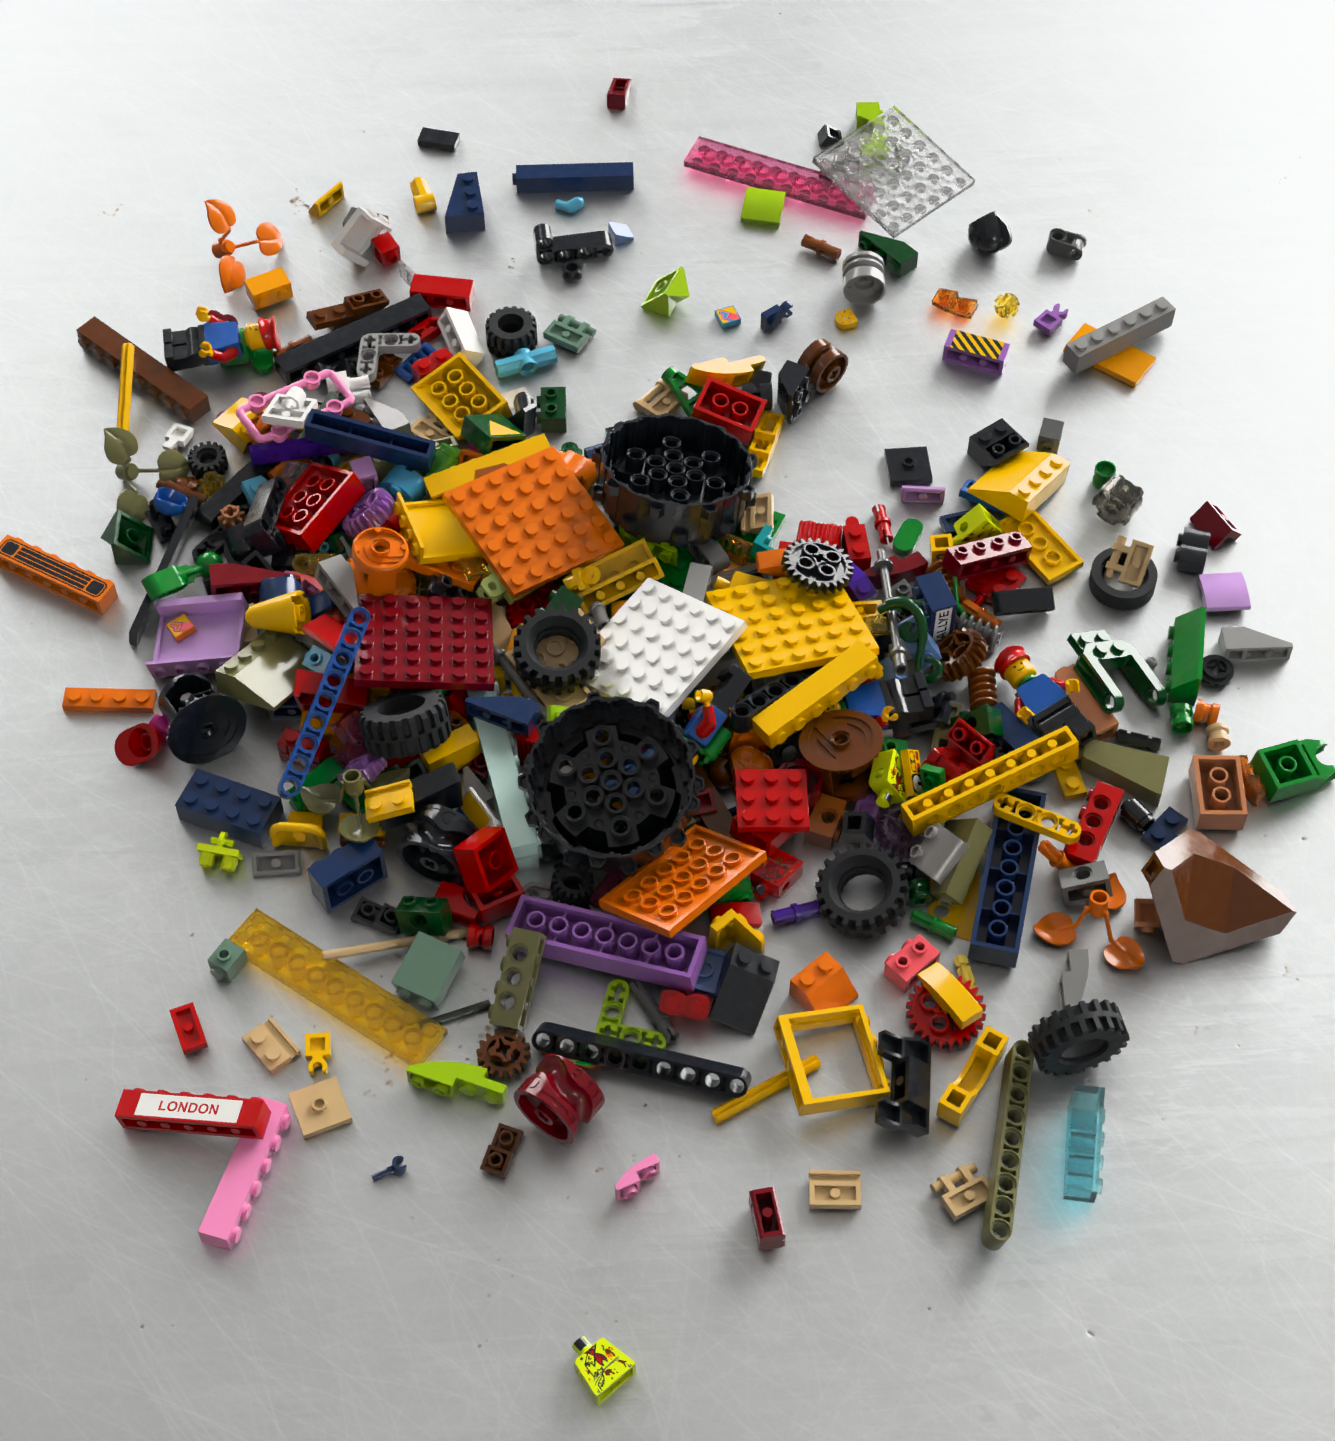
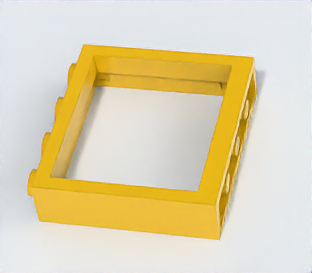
[773,1004,891,1116]

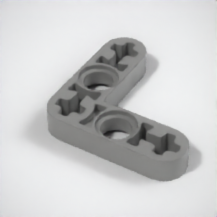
[356,333,421,383]

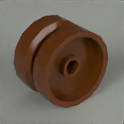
[797,338,848,393]

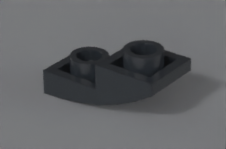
[351,896,399,934]

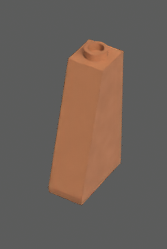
[1054,664,1119,749]

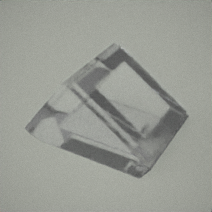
[398,260,417,287]

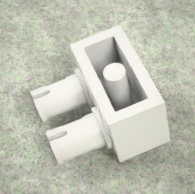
[326,371,372,408]

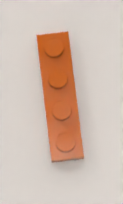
[62,687,157,713]

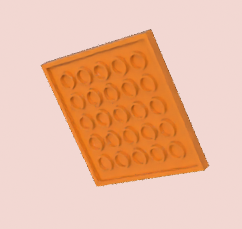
[442,446,625,599]

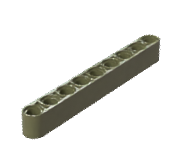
[981,1040,1034,1251]

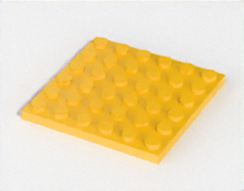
[705,577,879,680]

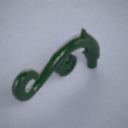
[876,596,943,684]

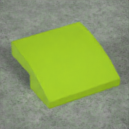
[741,187,786,226]

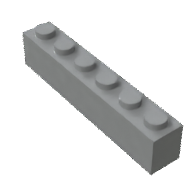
[1063,296,1176,374]

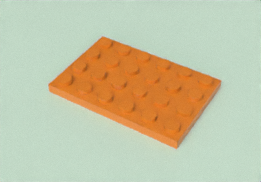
[598,824,767,938]

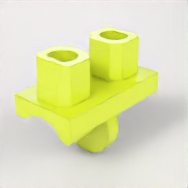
[196,832,244,872]

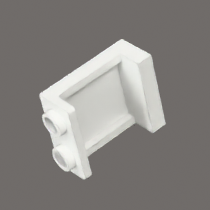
[330,206,393,267]

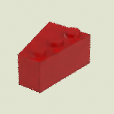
[293,669,372,715]

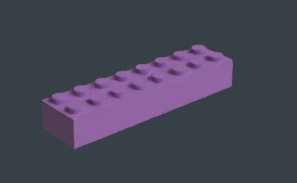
[505,894,708,993]

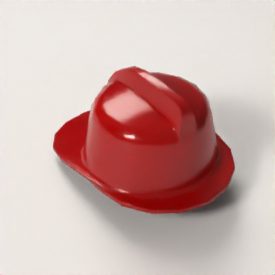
[114,723,165,766]

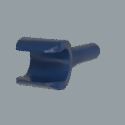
[371,1156,407,1181]

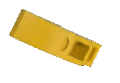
[685,355,766,387]

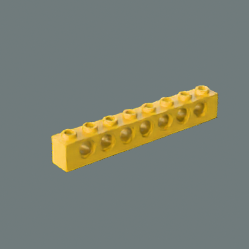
[901,725,1079,837]

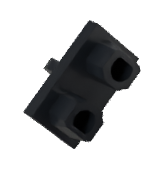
[427,574,469,598]

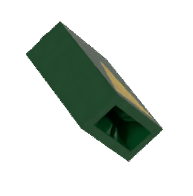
[461,413,526,455]

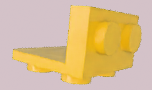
[709,908,765,955]

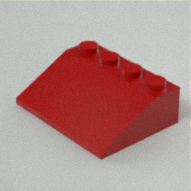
[275,462,366,553]

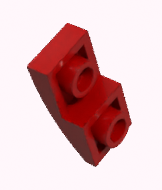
[708,902,762,929]

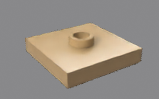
[288,1076,353,1139]

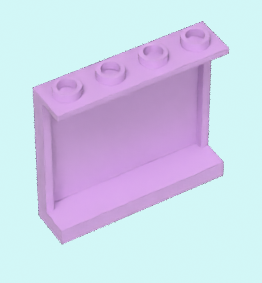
[146,592,249,678]

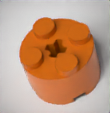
[561,450,597,492]

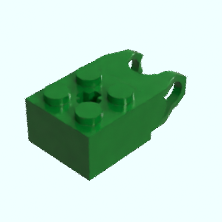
[1249,739,1335,803]

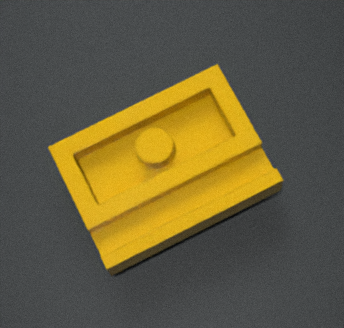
[364,779,415,824]

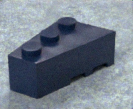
[445,172,485,234]

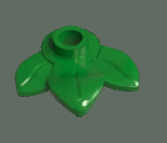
[712,878,754,905]

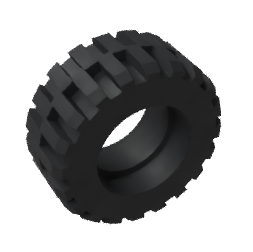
[358,689,452,759]

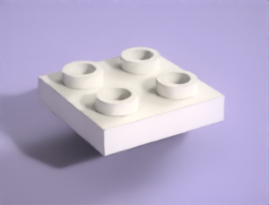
[262,386,318,429]

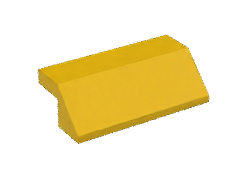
[565,538,665,614]

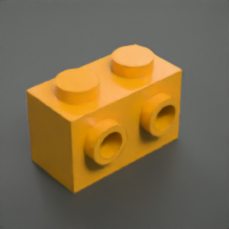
[244,267,293,310]

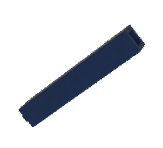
[512,162,634,193]

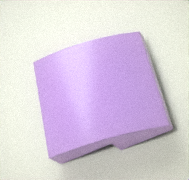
[1197,572,1251,612]

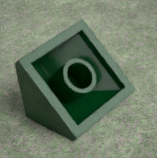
[101,509,154,565]

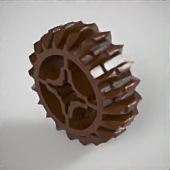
[930,627,988,682]

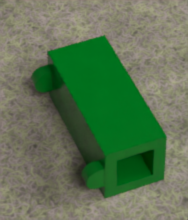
[286,757,344,812]

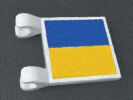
[455,787,503,829]

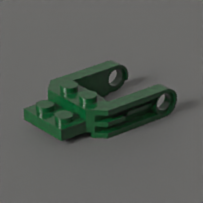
[1067,629,1167,714]

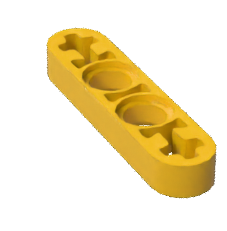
[992,794,1081,845]

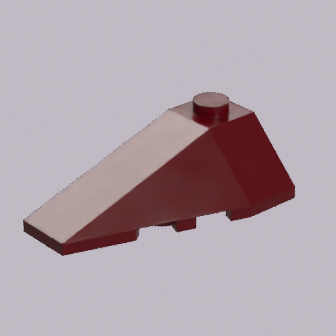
[209,563,301,604]

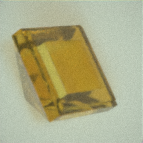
[864,615,890,635]

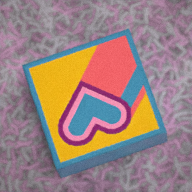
[714,305,741,329]

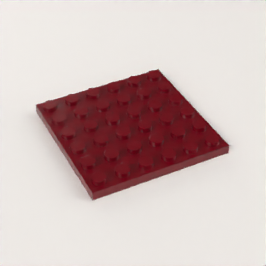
[354,593,495,691]

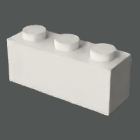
[437,307,486,368]

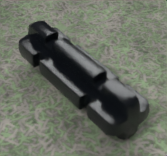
[1115,729,1161,751]

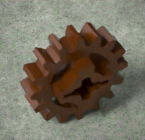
[476,1028,531,1082]

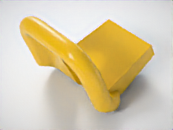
[269,811,328,850]

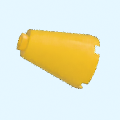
[245,590,311,636]

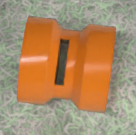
[1193,699,1221,725]

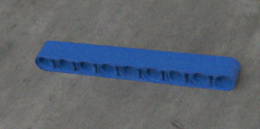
[277,607,370,800]

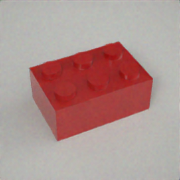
[691,377,767,446]

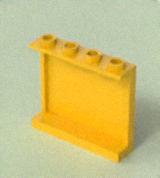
[393,492,484,565]

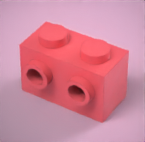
[884,934,940,994]

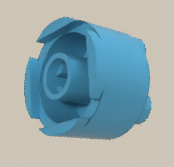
[378,465,427,511]

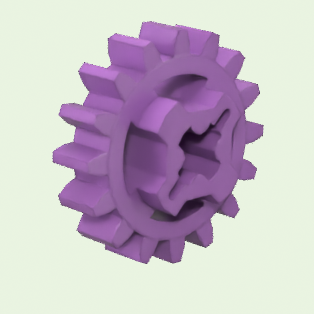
[337,753,388,786]

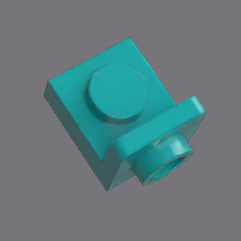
[750,524,774,557]

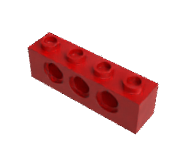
[1063,781,1125,866]

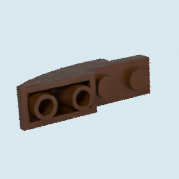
[306,289,390,331]

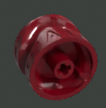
[513,1053,605,1144]

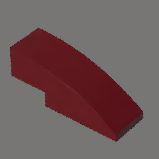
[863,551,928,590]

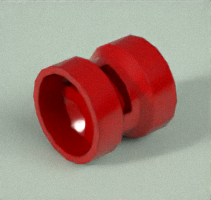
[466,923,495,950]

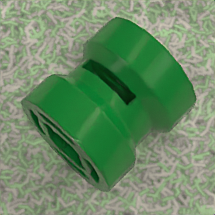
[1092,460,1116,491]
[1169,703,1194,734]

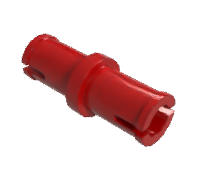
[872,504,894,545]

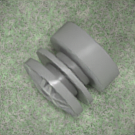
[842,250,886,305]

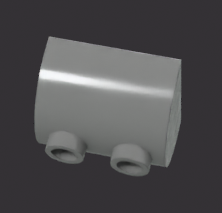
[908,822,970,884]

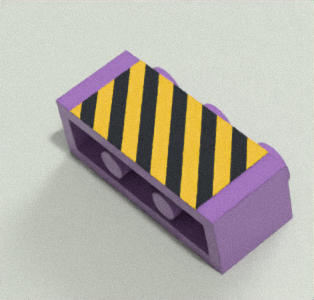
[942,329,1010,375]

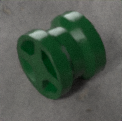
[908,879,932,908]

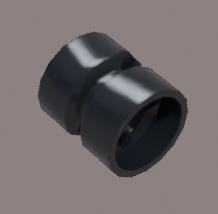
[742,383,773,410]

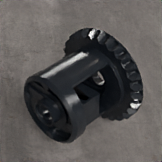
[158,673,247,764]

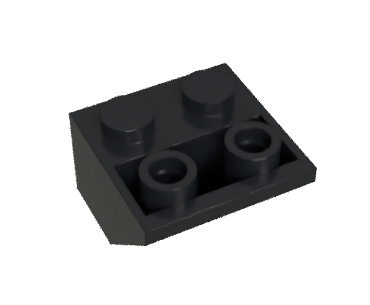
[777,360,812,424]
[967,418,1029,466]

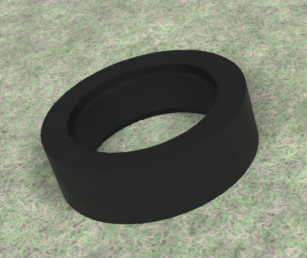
[1089,548,1158,611]

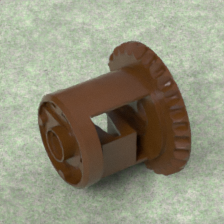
[799,709,884,803]

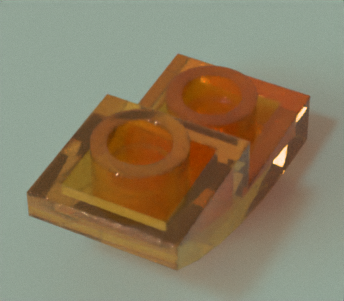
[931,288,979,319]
[1238,755,1265,807]

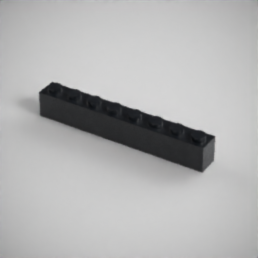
[274,294,432,386]

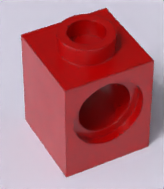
[371,232,401,268]

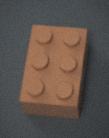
[1188,755,1248,830]

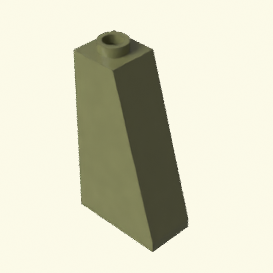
[1078,740,1169,807]
[930,818,993,907]

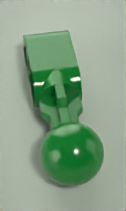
[141,552,224,601]

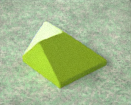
[640,266,690,316]

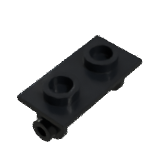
[145,499,176,542]

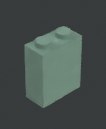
[391,931,466,1009]

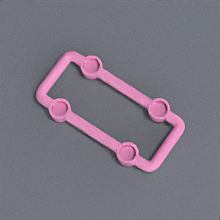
[236,369,355,443]

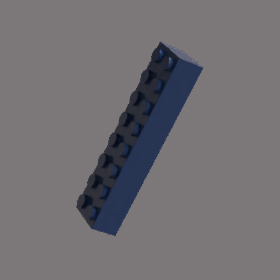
[968,788,1047,968]

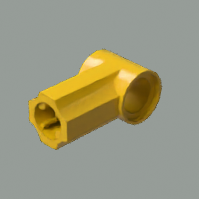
[410,177,437,214]

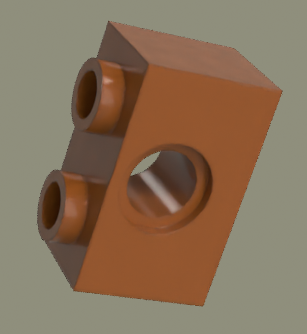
[804,793,847,851]

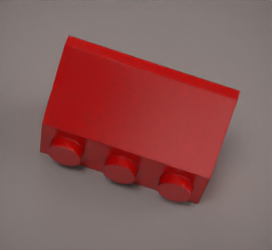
[300,613,355,666]

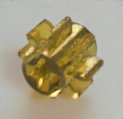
[994,292,1020,319]
[199,471,225,497]

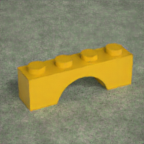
[936,1025,1009,1127]

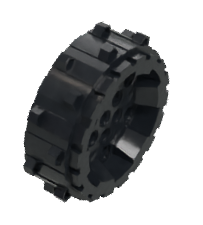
[590,413,758,547]
[518,691,705,877]

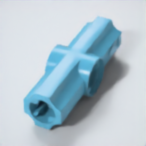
[493,345,558,378]

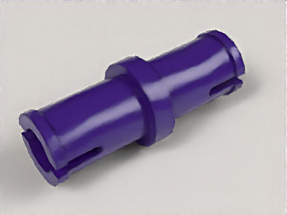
[770,900,821,926]

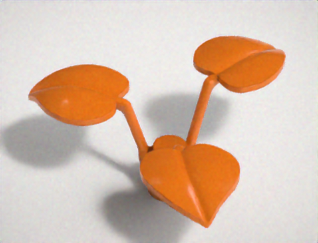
[204,199,283,294]
[1033,872,1145,969]

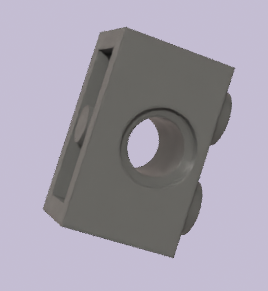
[1057,860,1113,907]

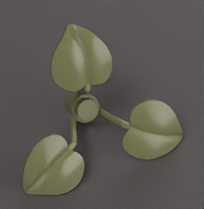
[104,427,189,521]
[300,768,411,843]

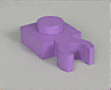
[1033,303,1069,335]
[854,793,881,824]

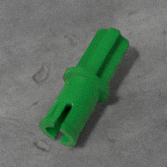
[910,908,958,941]

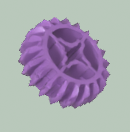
[341,488,395,539]

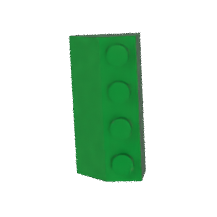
[1164,607,1206,706]

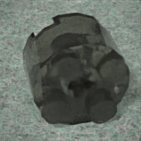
[1092,474,1144,526]

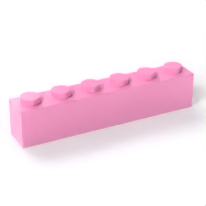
[198,1096,291,1251]

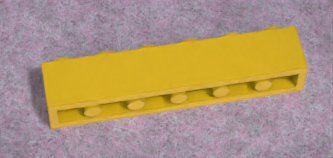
[423,433,550,500]
[752,640,879,749]

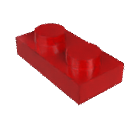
[169,1002,208,1056]

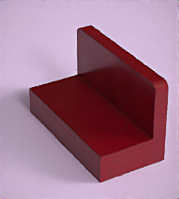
[1190,501,1242,548]

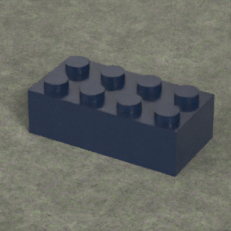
[175,768,284,849]

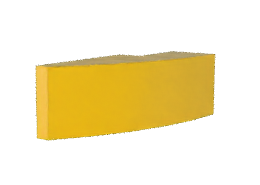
[917,962,983,1030]

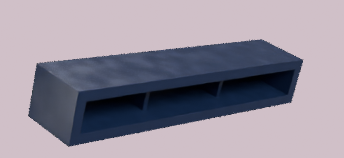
[304,408,436,473]

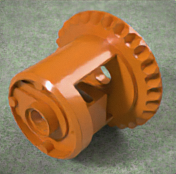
[347,527,417,596]

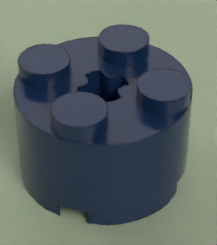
[258,574,304,603]

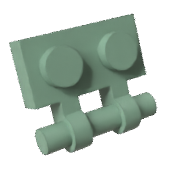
[543,314,596,353]

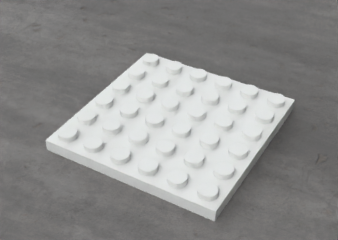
[586,577,748,717]

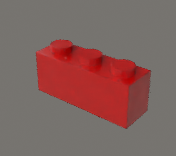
[409,274,475,311]

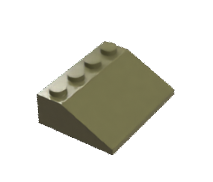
[215,630,311,711]

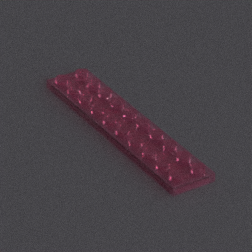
[684,136,879,220]

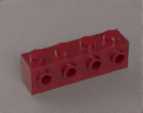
[942,530,1033,581]

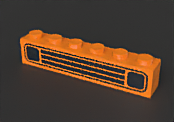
[0,534,118,616]

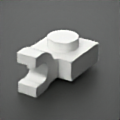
[163,423,194,451]

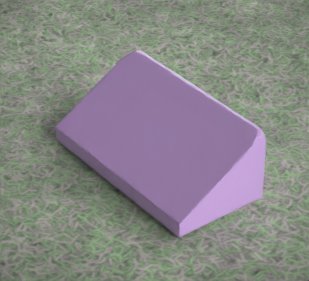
[901,485,946,504]

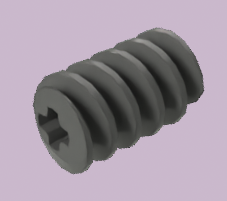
[953,611,1004,653]

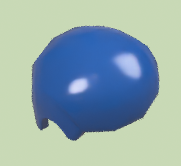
[153,487,188,516]

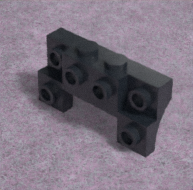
[875,1030,932,1138]

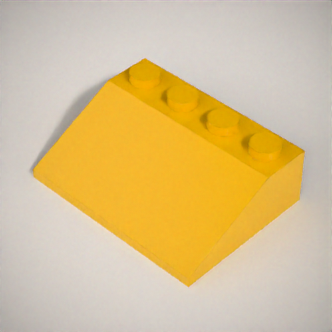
[410,352,513,440]
[968,451,1071,522]

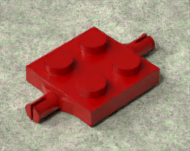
[965,566,1027,606]

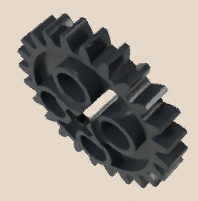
[781,537,854,595]

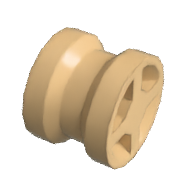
[1205,723,1231,750]

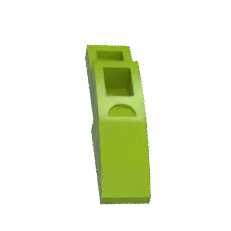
[406,1061,508,1105]

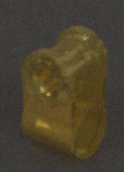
[292,553,337,575]

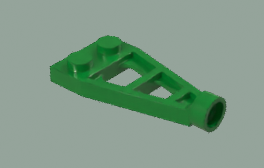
[661,366,703,417]

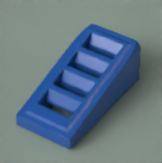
[395,342,436,384]

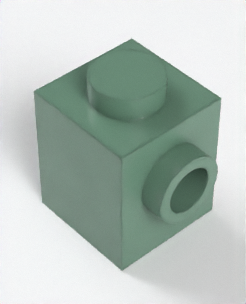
[207,938,248,983]

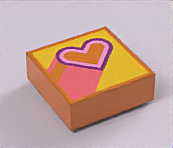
[165,613,197,642]

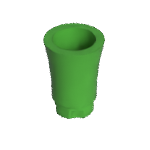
[425,443,461,477]

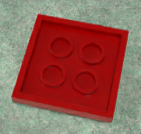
[735,769,810,833]

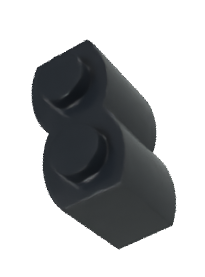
[1173,527,1211,574]

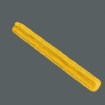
[116,343,134,431]
[711,1054,821,1123]

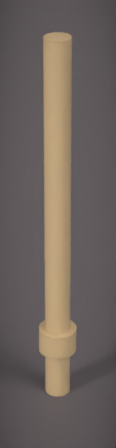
[322,927,467,961]

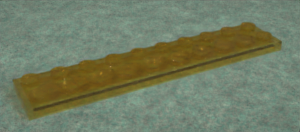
[228,908,448,1065]

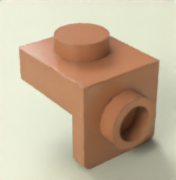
[1134,898,1161,933]

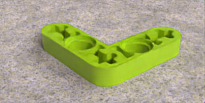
[596,979,666,1049]

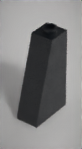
[379,762,463,831]

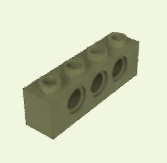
[488,927,547,1032]

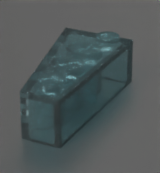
[1063,1084,1106,1203]

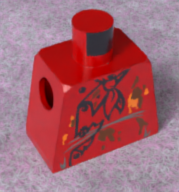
[750,849,804,901]

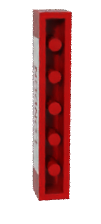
[114,1088,272,1140]

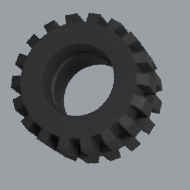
[485,306,538,359]

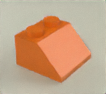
[789,951,858,1012]

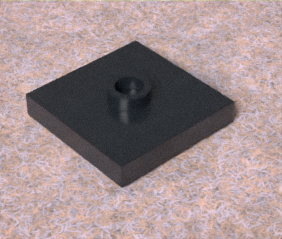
[884,446,933,486]

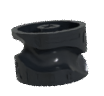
[397,804,479,885]

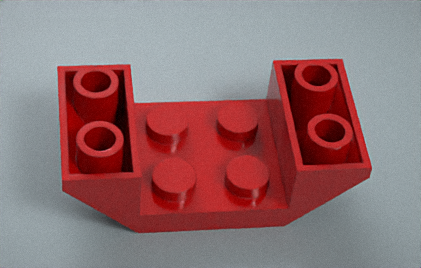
[913,718,995,798]

